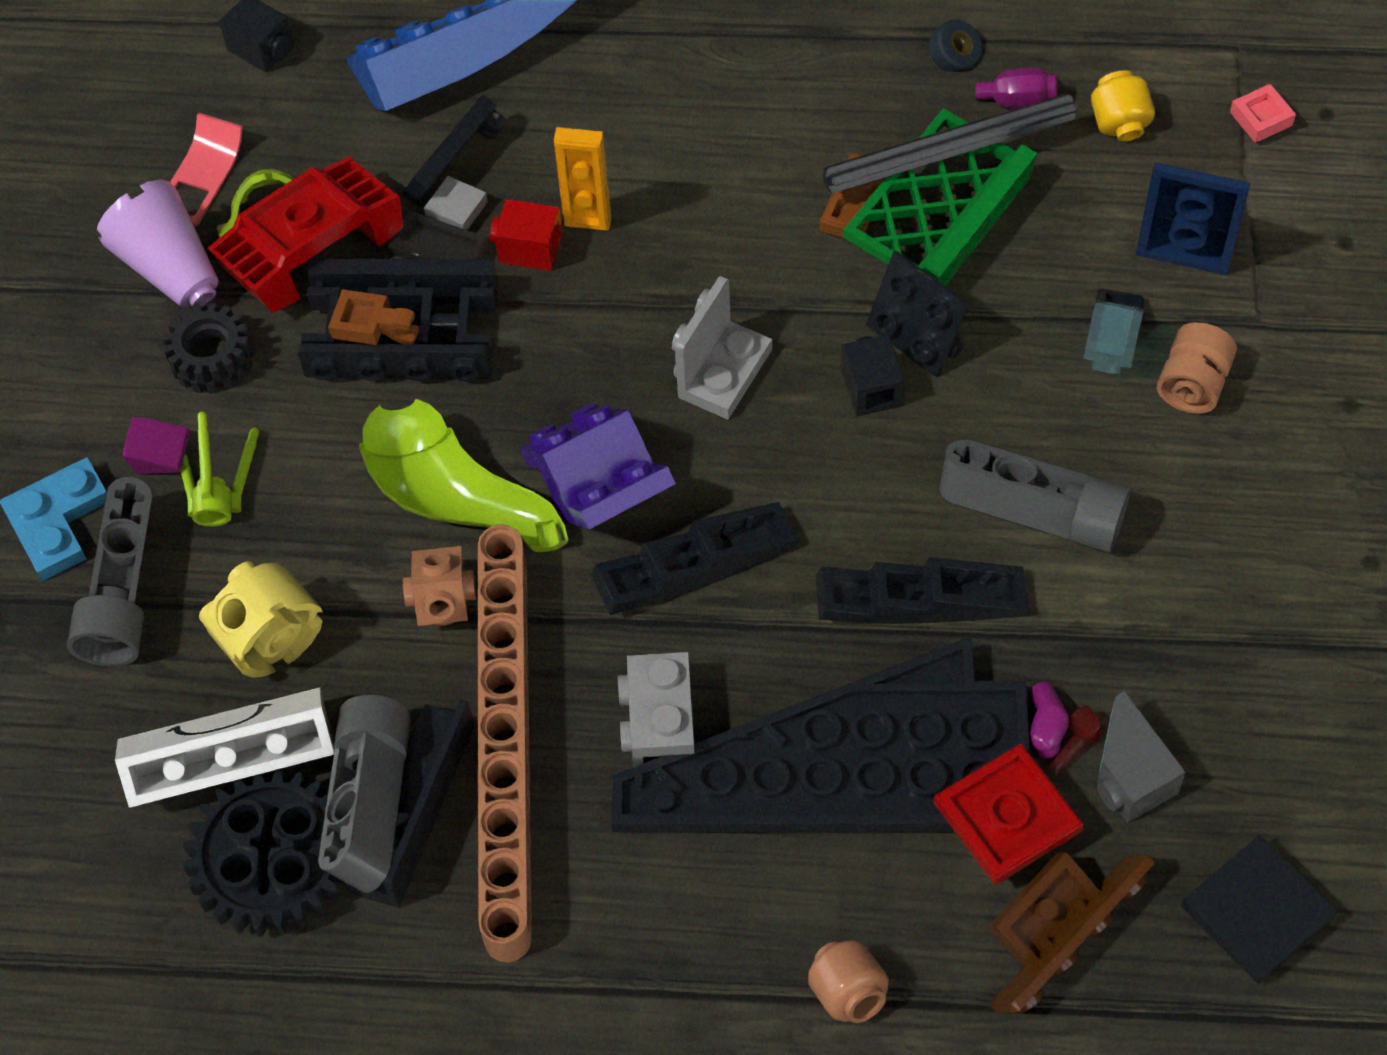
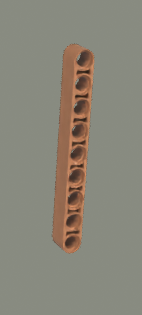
[478,525,532,962]

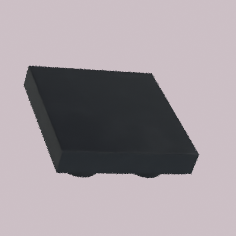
[1181,835,1338,985]

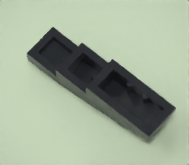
[591,502,800,615]
[816,557,1028,623]

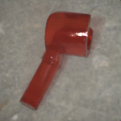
[1048,705,1101,776]

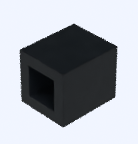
[219,0,294,73]
[841,334,904,417]

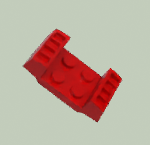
[208,156,403,313]

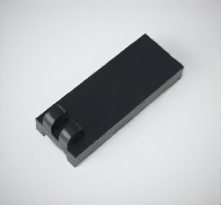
[402,94,505,205]

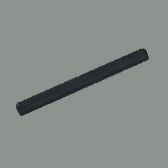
[822,94,1077,193]

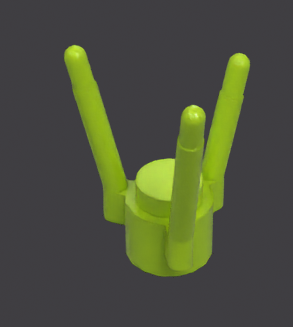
[181,411,259,527]

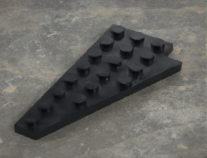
[611,638,1030,832]

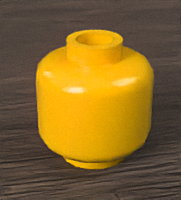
[1091,70,1155,142]

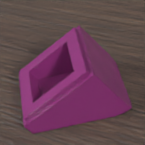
[123,417,191,474]

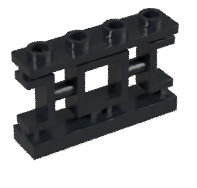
[298,259,499,381]

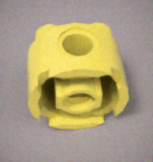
[199,561,323,678]

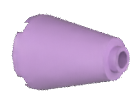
[97,179,219,308]

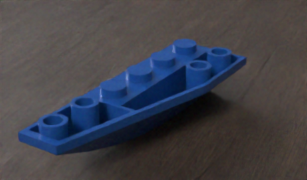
[346,0,576,111]

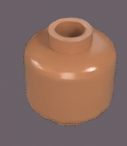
[808,940,889,1023]

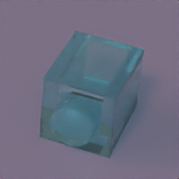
[1083,299,1144,374]

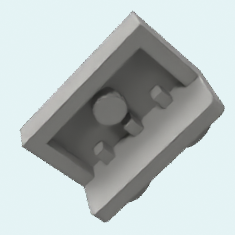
[618,652,695,767]

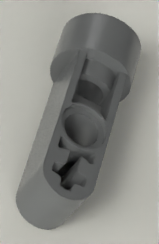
[939,440,1131,553]
[67,477,152,666]
[318,695,411,893]

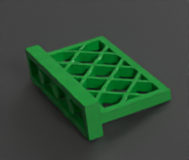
[842,108,1038,286]

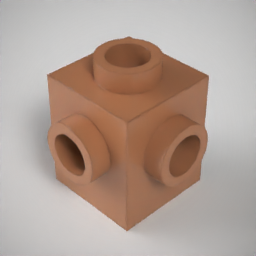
[403,546,477,626]

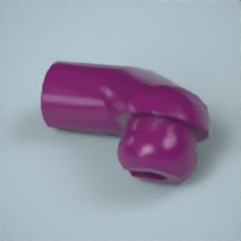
[1029,682,1069,759]

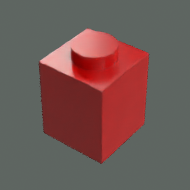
[490,199,563,271]

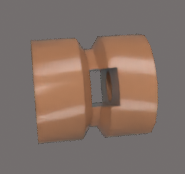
[1157,322,1237,414]

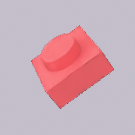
[1230,84,1296,143]

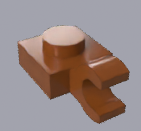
[328,289,420,345]

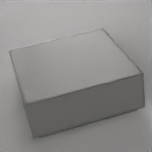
[424,176,488,234]

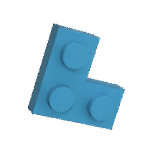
[0,457,107,582]

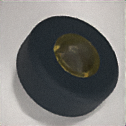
[929,19,982,72]

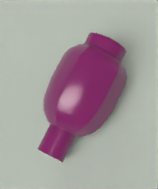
[975,67,1058,110]

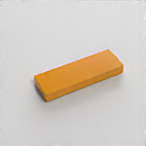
[554,127,612,231]

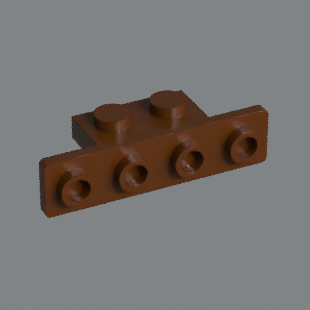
[988,852,1155,1013]

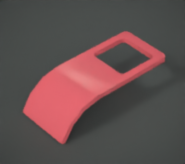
[170,113,243,227]

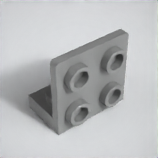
[672,276,772,420]

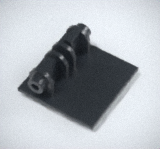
[866,251,969,377]

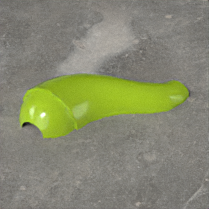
[359,399,568,552]

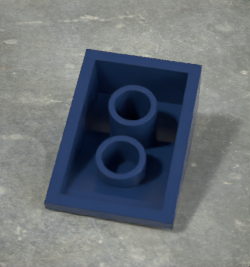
[1136,162,1251,276]

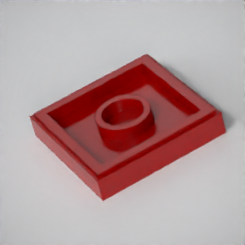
[934,743,1084,886]

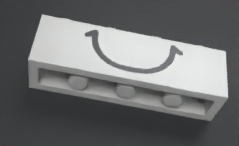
[115,687,334,808]

